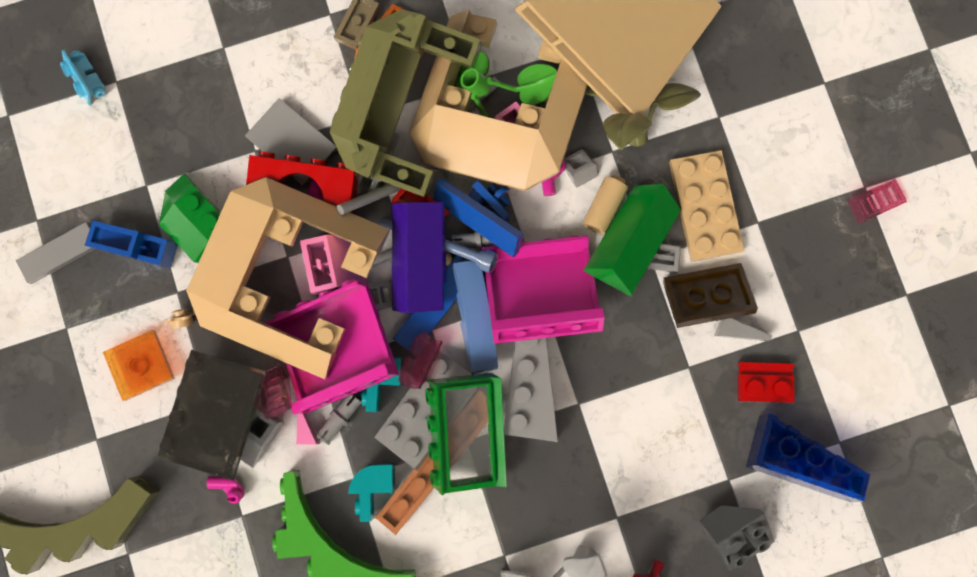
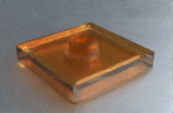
[103,330,175,401]

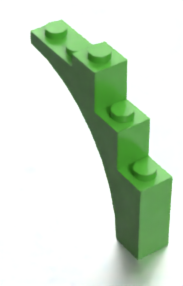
[272,470,416,577]

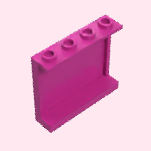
[482,235,605,344]
[265,279,399,414]

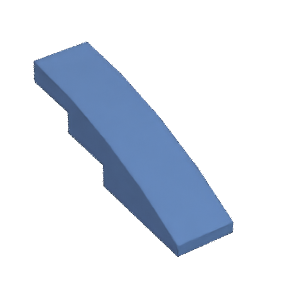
[452,261,498,374]

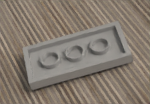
[374,350,478,470]

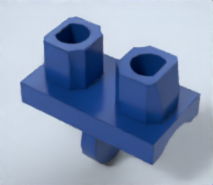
[468,181,511,222]

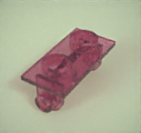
[398,332,443,389]

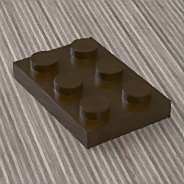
[663,263,758,328]

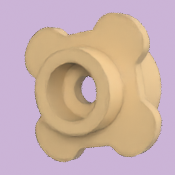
[165,308,196,329]

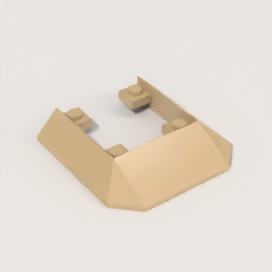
[409,9,587,191]
[186,177,390,379]

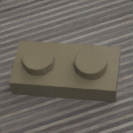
[334,0,380,50]

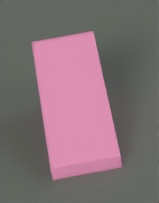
[296,414,320,445]

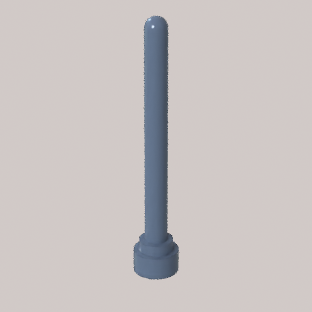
[380,217,498,273]

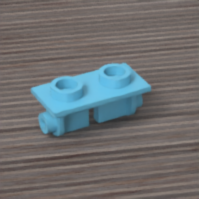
[60,50,105,106]

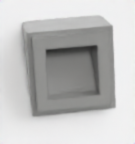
[563,148,598,188]

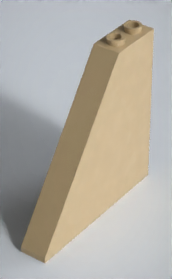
[514,0,722,115]

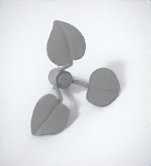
[500,545,607,577]

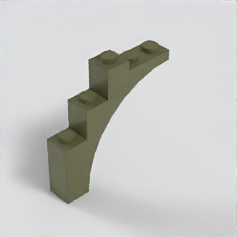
[0,476,160,575]

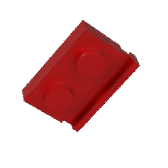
[738,362,794,403]

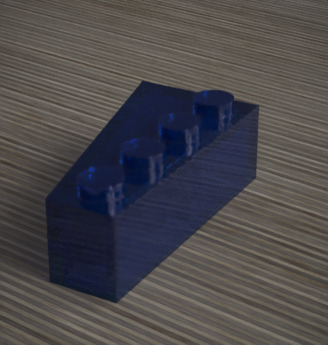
[746,412,870,503]

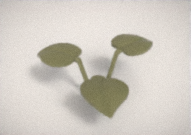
[585,83,701,150]

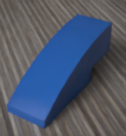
[84,220,178,269]

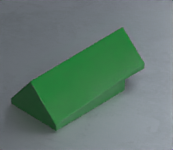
[584,183,681,297]

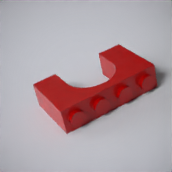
[246,151,360,231]

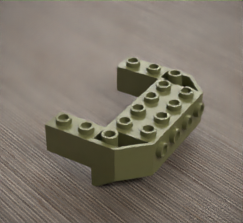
[330,9,483,197]

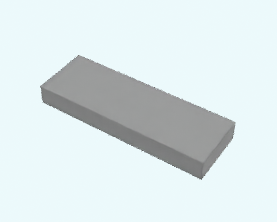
[15,222,95,284]

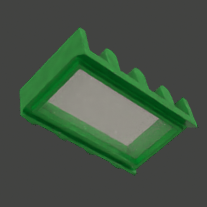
[425,373,507,496]

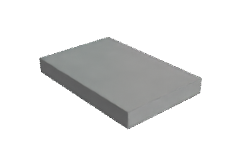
[245,98,338,187]

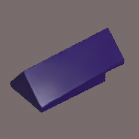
[392,202,447,313]

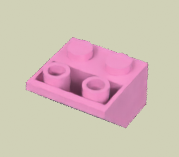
[300,235,368,297]

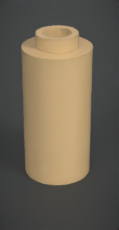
[582,175,628,235]

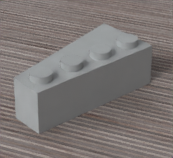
[504,338,558,442]

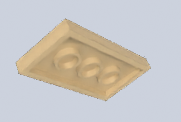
[669,150,744,262]

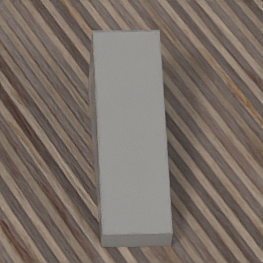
[714,318,772,342]

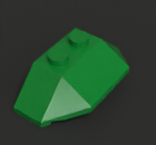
[159,173,221,263]

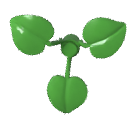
[455,51,557,117]

